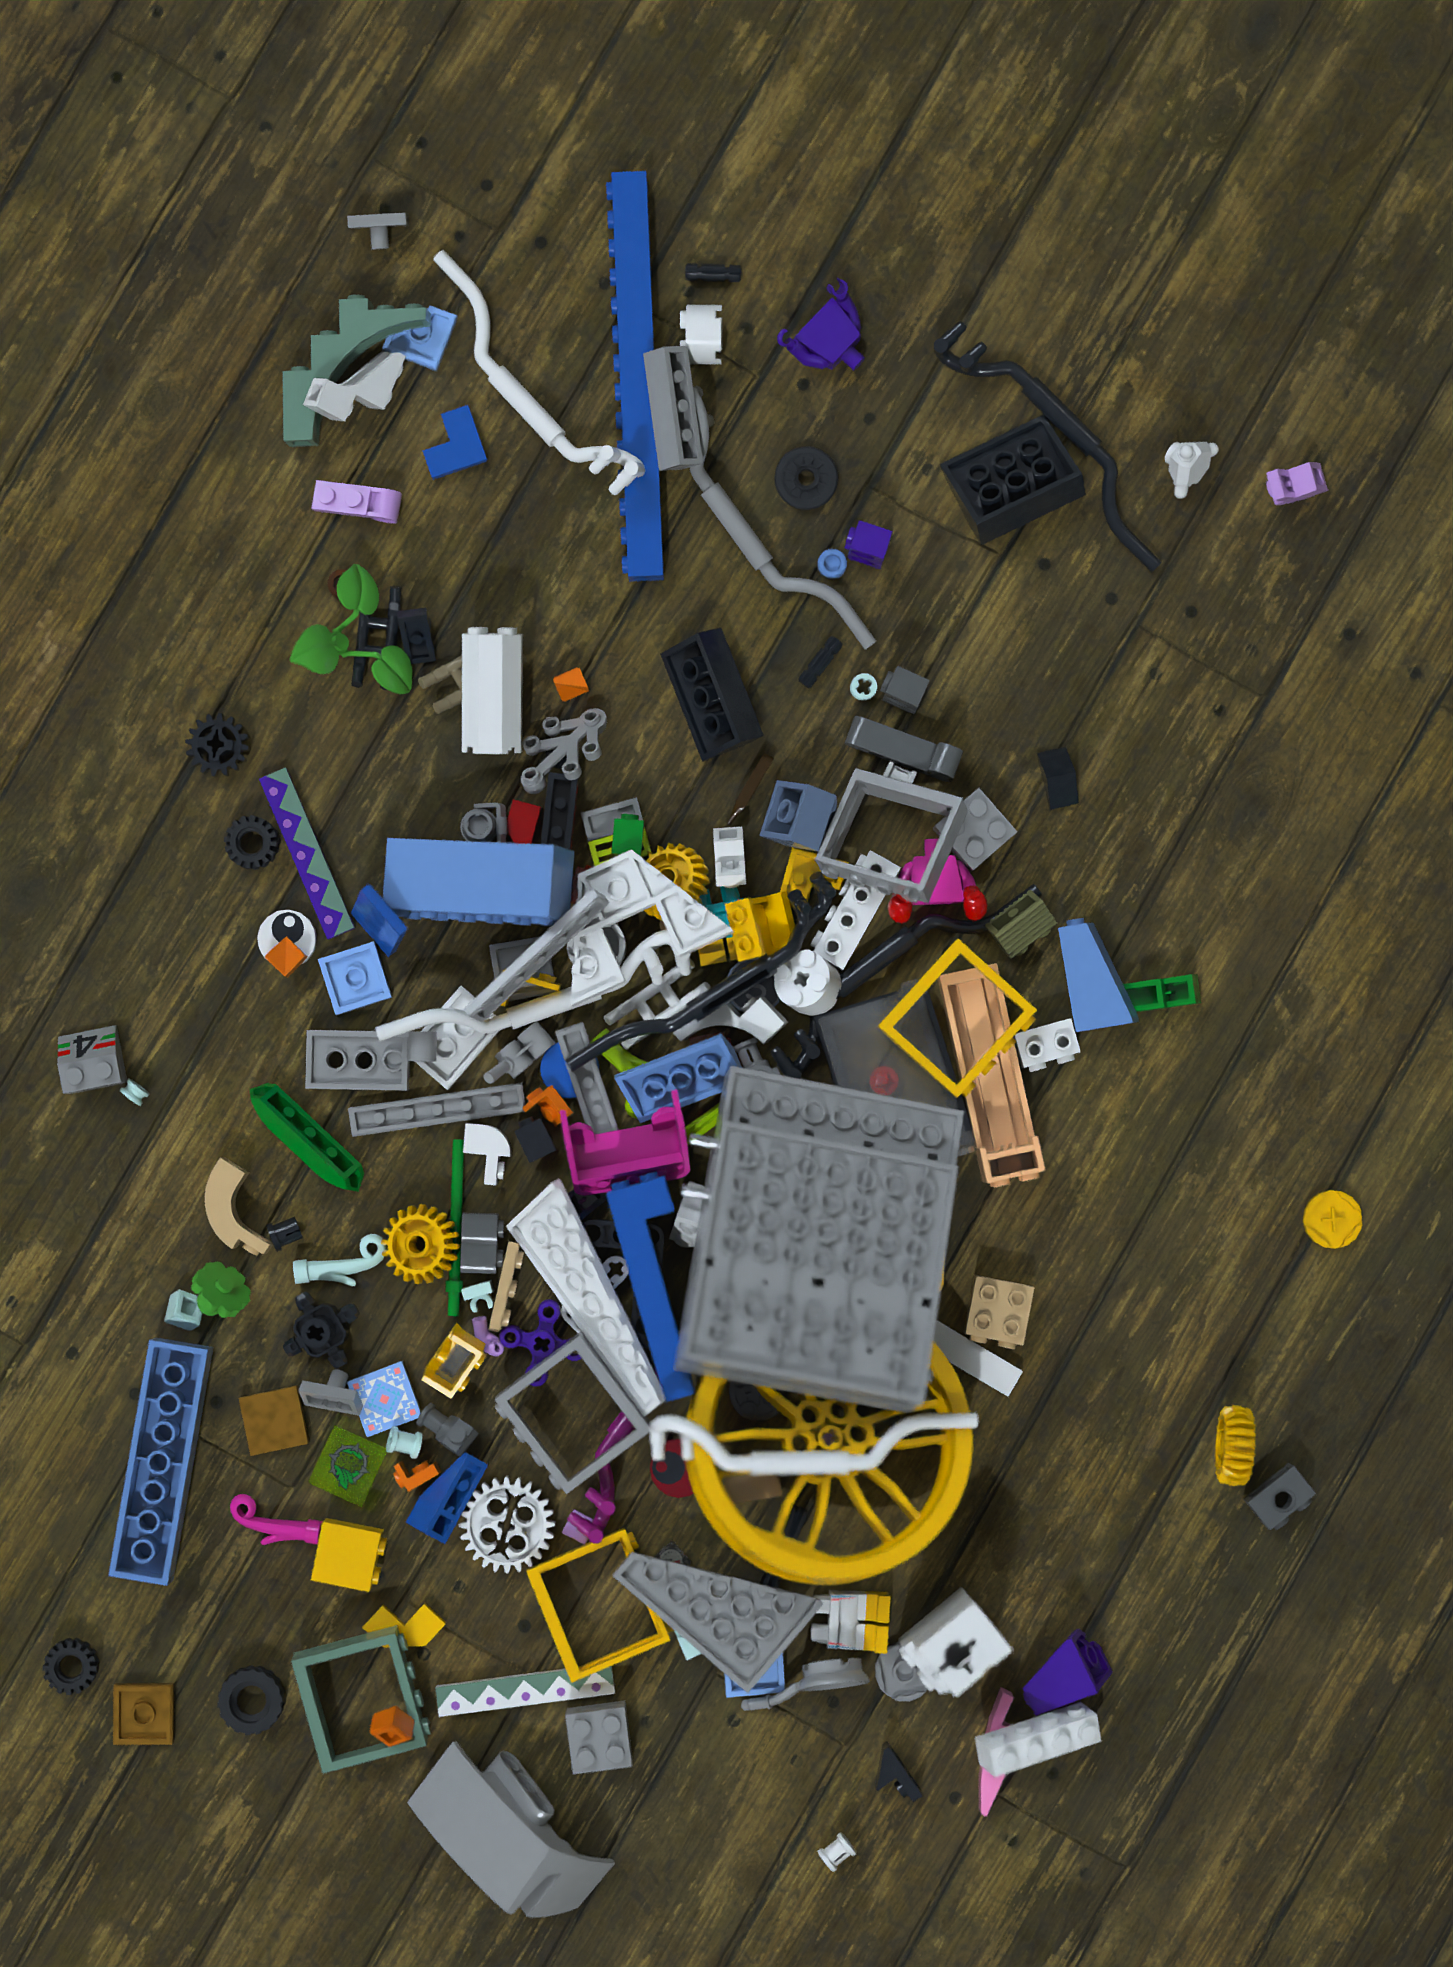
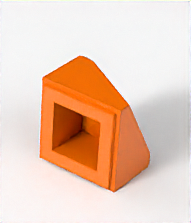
[553,667,589,701]
[264,936,308,978]
[370,1706,415,1747]

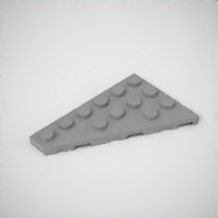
[612,1552,823,1693]

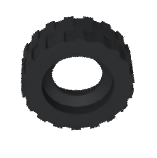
[217,1665,286,1735]

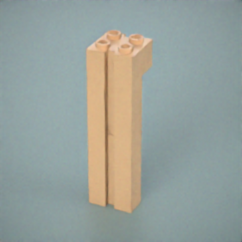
[938,963,1045,1188]

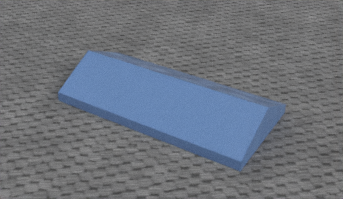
[614,1034,742,1123]

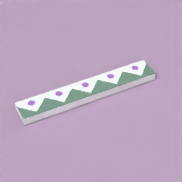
[435,1666,615,1717]

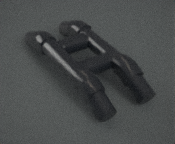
[351,586,402,690]

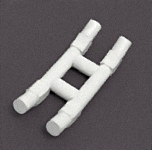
[604,959,711,1050]

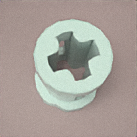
[386,1426,422,1459]

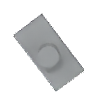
[347,213,409,249]
[298,1369,363,1416]

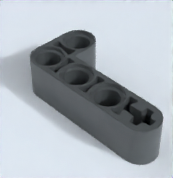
[845,716,963,782]

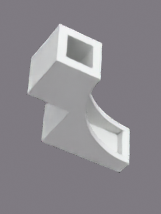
[673,997,788,1044]

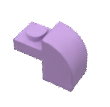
[1266,462,1328,505]

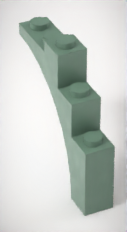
[283,295,431,447]

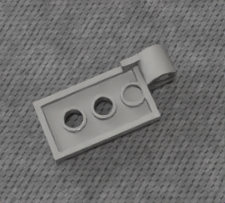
[305,1030,437,1091]

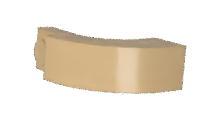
[205,1157,273,1256]

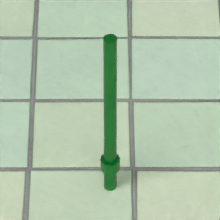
[445,1139,464,1316]

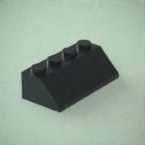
[660,628,764,762]

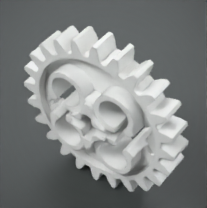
[459,1475,555,1573]

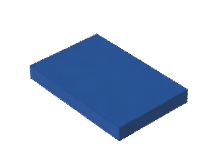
[351,884,407,957]

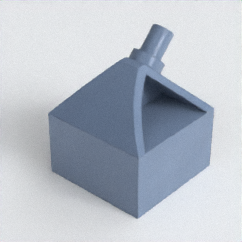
[759,780,837,851]

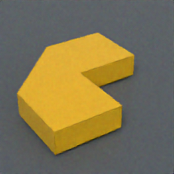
[362,1603,447,1648]

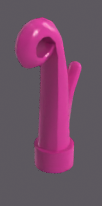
[230,1494,323,1545]

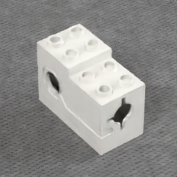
[898,1587,1012,1697]

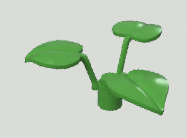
[290,564,412,694]

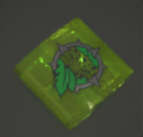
[308,1425,387,1507]

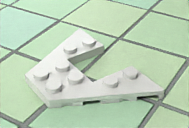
[570,849,734,1007]

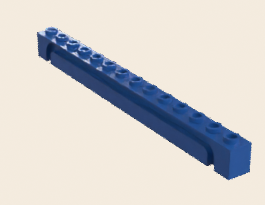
[606,171,664,582]

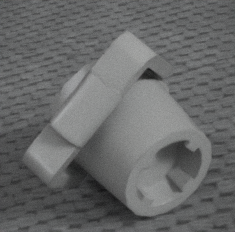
[460,802,507,843]

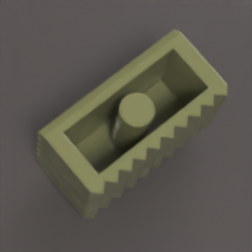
[985,890,1057,959]

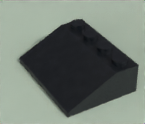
[940,414,1086,545]

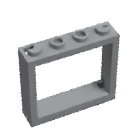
[815,768,968,903]
[494,1331,651,1494]

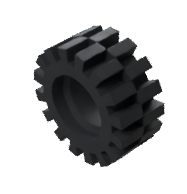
[224,815,280,870]
[42,1638,99,1695]

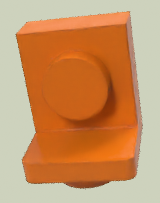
[522,1085,573,1127]
[393,1460,442,1492]

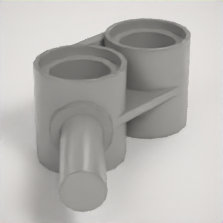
[484,1021,556,1084]

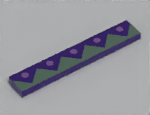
[259,767,355,940]

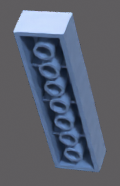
[109,1338,214,1586]

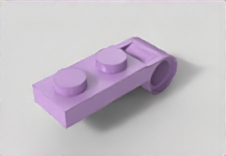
[311,480,402,523]

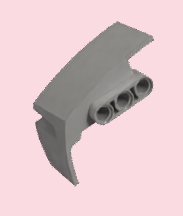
[407,1742,615,1918]

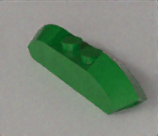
[250,1083,364,1192]

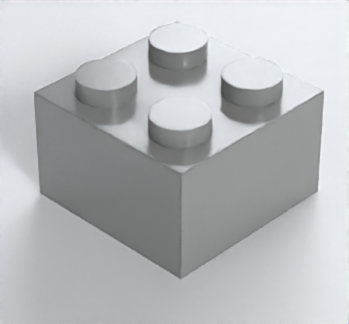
[933,788,1017,873]
[565,1700,633,1774]

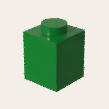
[611,814,645,857]

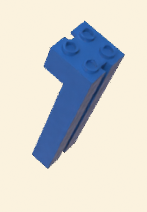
[606,1171,695,1402]

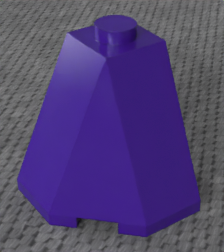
[1023,1629,1113,1716]

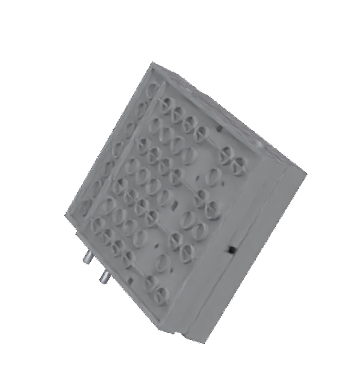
[674,1066,964,1413]

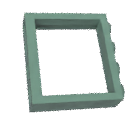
[291,1625,431,1773]

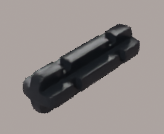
[685,263,742,282]
[799,636,843,688]

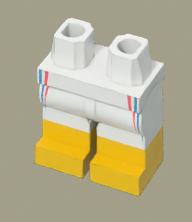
[810,1590,891,1654]

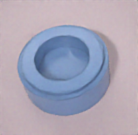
[818,549,847,579]

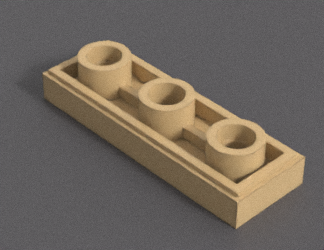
[488,1241,524,1332]

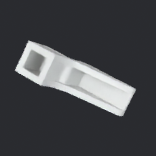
[303,352,406,421]

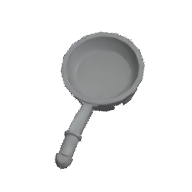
[741,1658,870,1711]

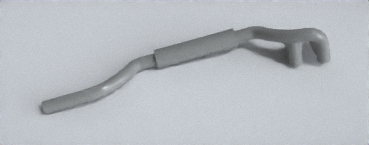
[690,386,876,650]

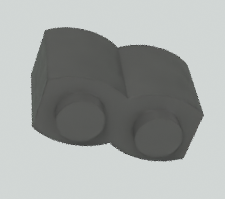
[460,1212,504,1274]

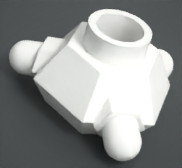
[1165,442,1218,499]

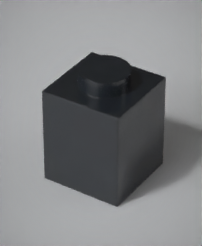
[514,1116,557,1163]

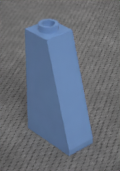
[1058,918,1139,1032]

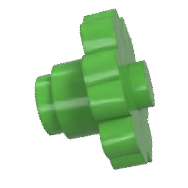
[191,1261,251,1318]

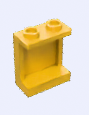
[725,891,795,962]

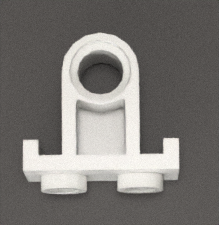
[669,1181,704,1248]

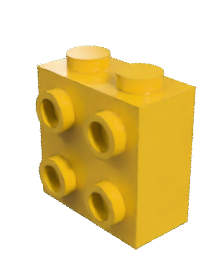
[311,1518,387,1592]

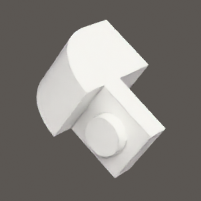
[713,827,746,888]
[463,1123,512,1185]

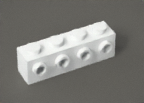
[810,850,901,971]
[975,1702,1101,1777]

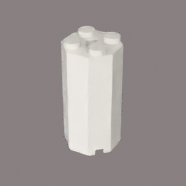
[462,627,523,754]

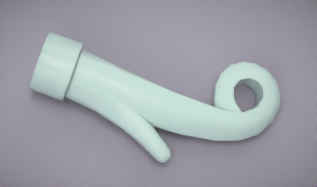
[293,1234,386,1286]

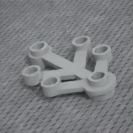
[521,708,607,794]

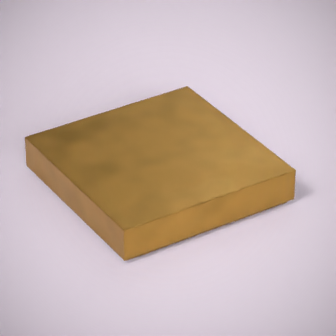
[239,1385,310,1456]
[113,1683,174,1745]

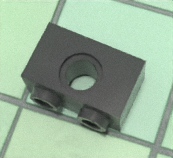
[880,666,930,714]
[1243,1463,1316,1530]

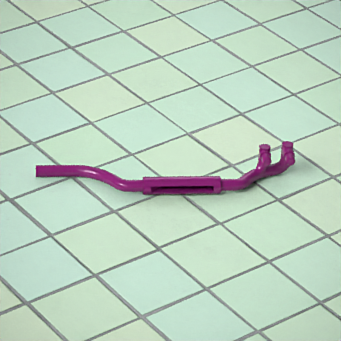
[567,1366,661,1544]

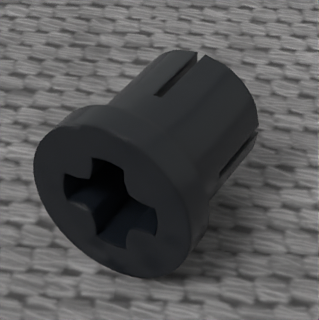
[266,1217,303,1252]

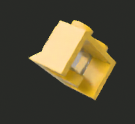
[422,1322,486,1398]

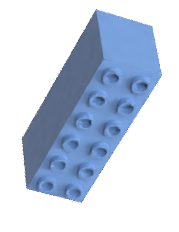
[383,838,574,927]

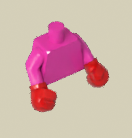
[888,839,987,924]

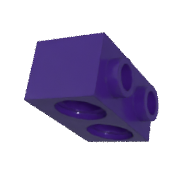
[844,520,893,569]

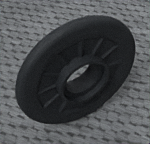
[774,447,838,510]

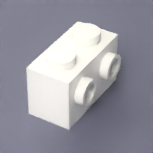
[1013,1018,1081,1072]

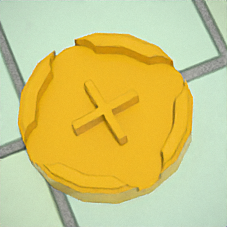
[1303,1190,1363,1249]

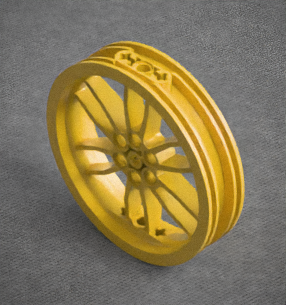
[686,1341,973,1585]

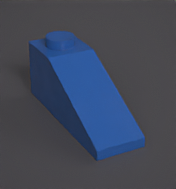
[406,1452,488,1544]

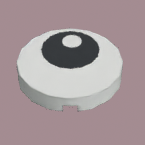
[257,910,316,964]

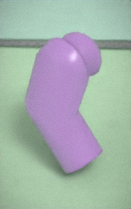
[472,1316,504,1356]

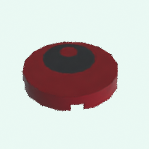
[650,1438,694,1498]

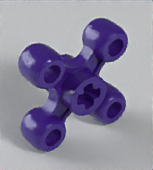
[499,1299,582,1387]

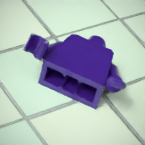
[777,278,865,371]

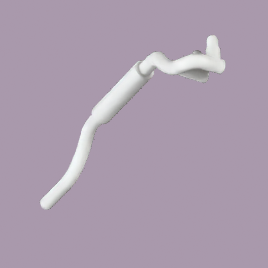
[434,250,645,495]
[375,930,691,1041]
[649,1413,978,1475]

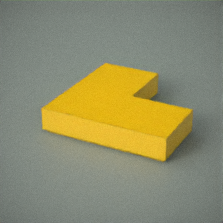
[780,847,849,908]

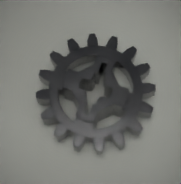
[185,713,250,777]

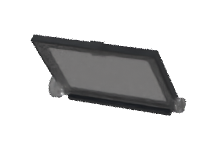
[813,979,977,1157]

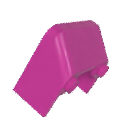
[560,1090,690,1195]

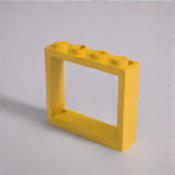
[877,938,1037,1098]
[526,1528,673,1683]

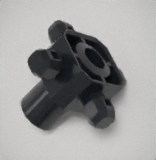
[283,1291,360,1369]

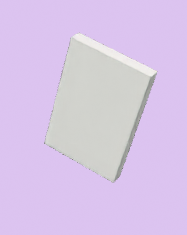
[415,986,500,1090]

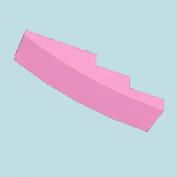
[979,1687,1014,1817]

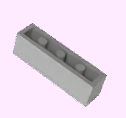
[643,346,703,471]

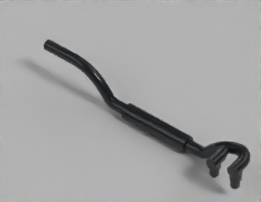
[934,321,1162,573]
[565,872,836,1072]
[770,884,1042,1079]

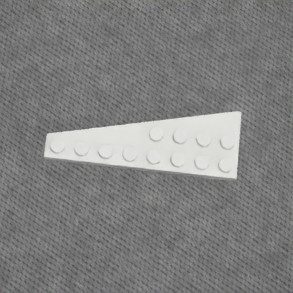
[506,1179,665,1417]

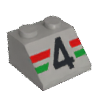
[57,1025,127,1094]

